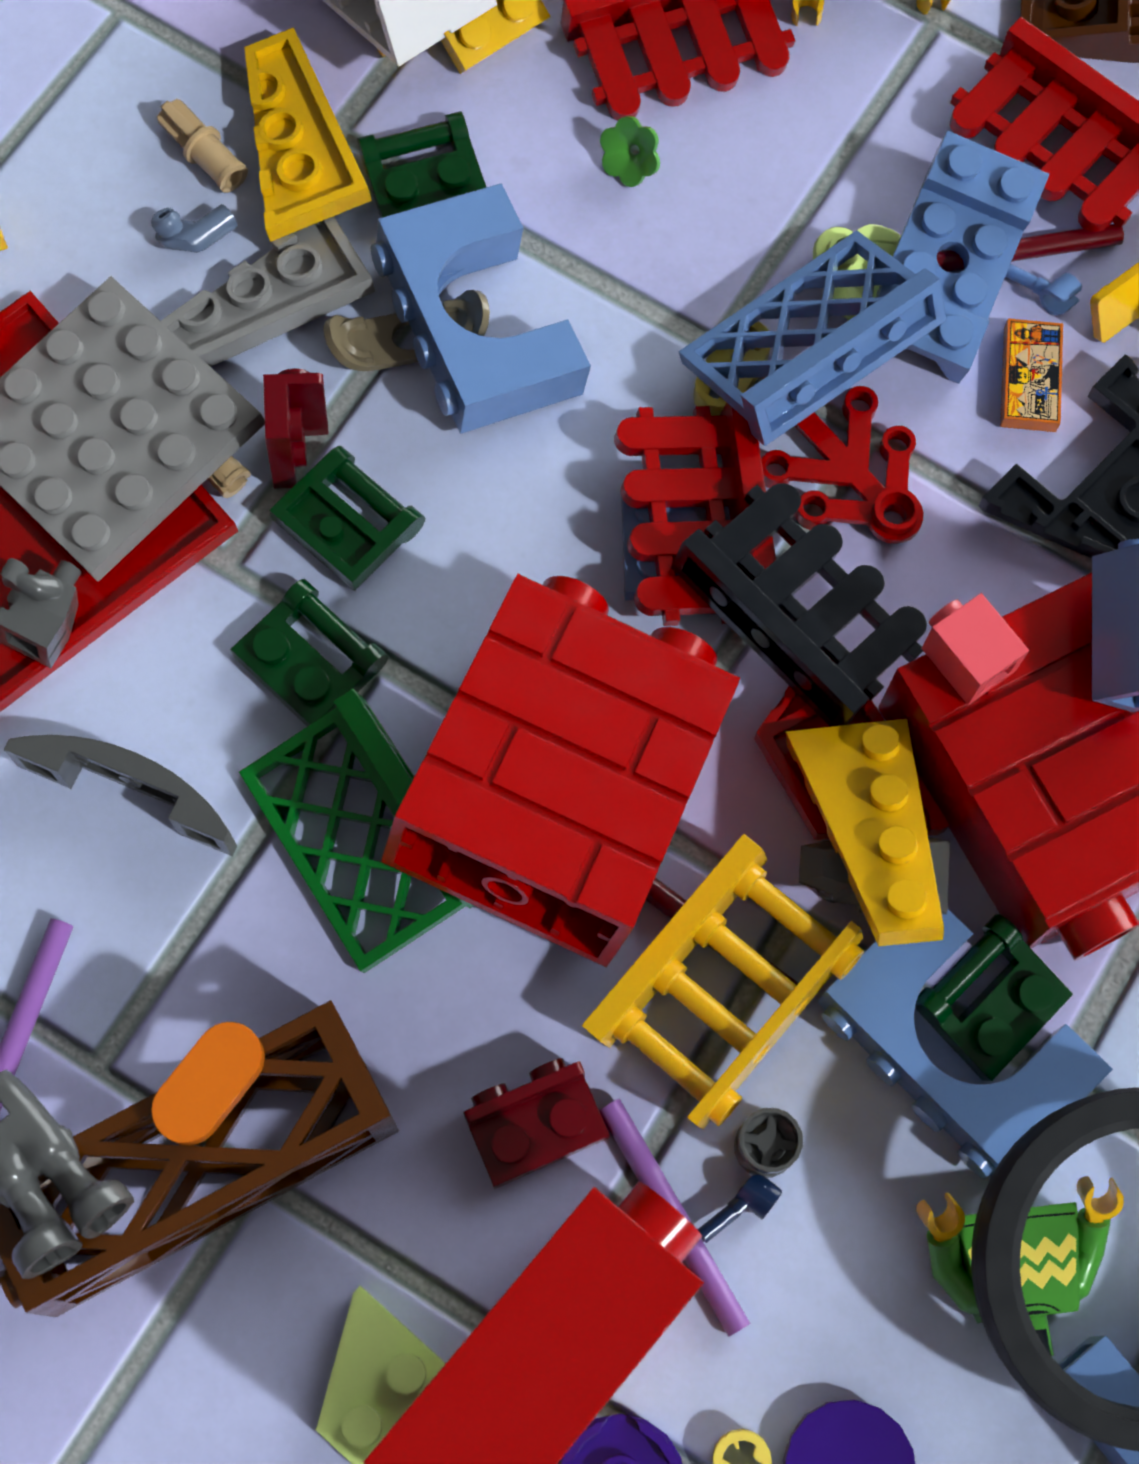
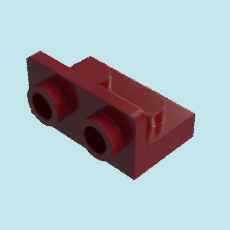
[263,368,329,489]
[463,1058,610,1189]

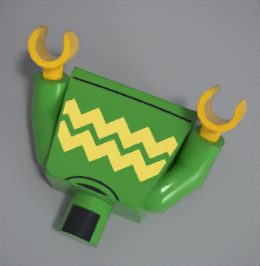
[916,1176,1124,1356]

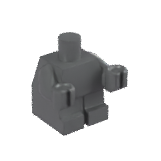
[0,558,81,668]

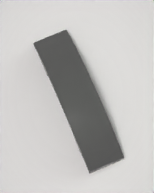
[4,735,237,857]

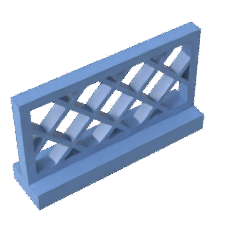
[678,230,946,446]

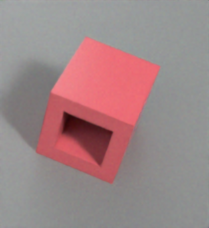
[921,593,1030,705]

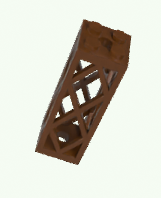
[0,1000,399,1317]

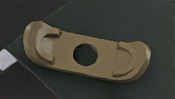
[323,290,490,371]

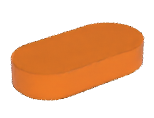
[152,1022,265,1145]

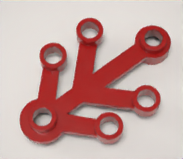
[761,377,924,544]

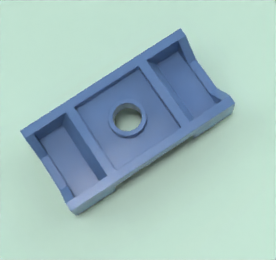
[875,130,1050,384]

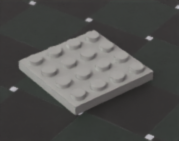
[0,276,265,582]

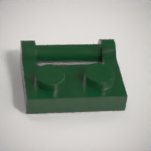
[357,111,486,218]
[269,446,425,591]
[230,579,388,726]
[915,914,1073,1082]

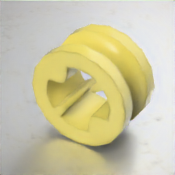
[712,1428,772,1464]

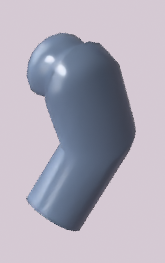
[151,204,238,253]

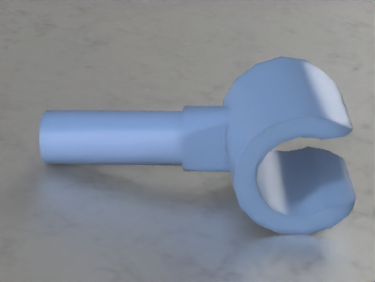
[1005,264,1082,316]

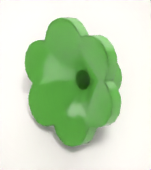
[600,116,660,187]

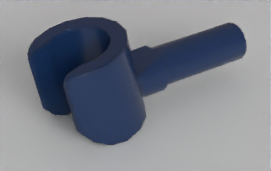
[697,1174,782,1243]

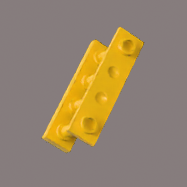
[581,834,864,1130]

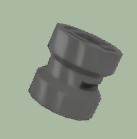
[734,1108,803,1178]

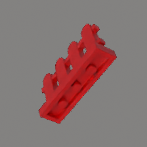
[560,0,796,121]
[950,17,1139,232]
[614,402,776,626]

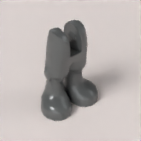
[0,1069,134,1279]

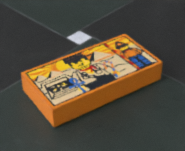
[1000,318,1063,432]

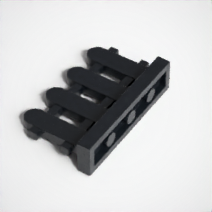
[671,483,927,727]

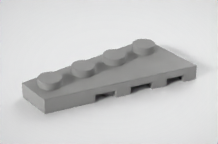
[161,216,375,367]

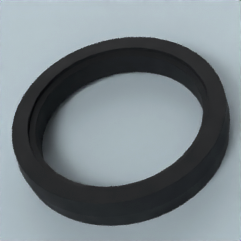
[971,1087,1139,1452]

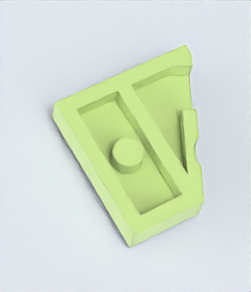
[316,1286,446,1464]

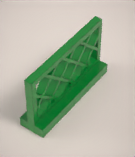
[239,688,474,973]

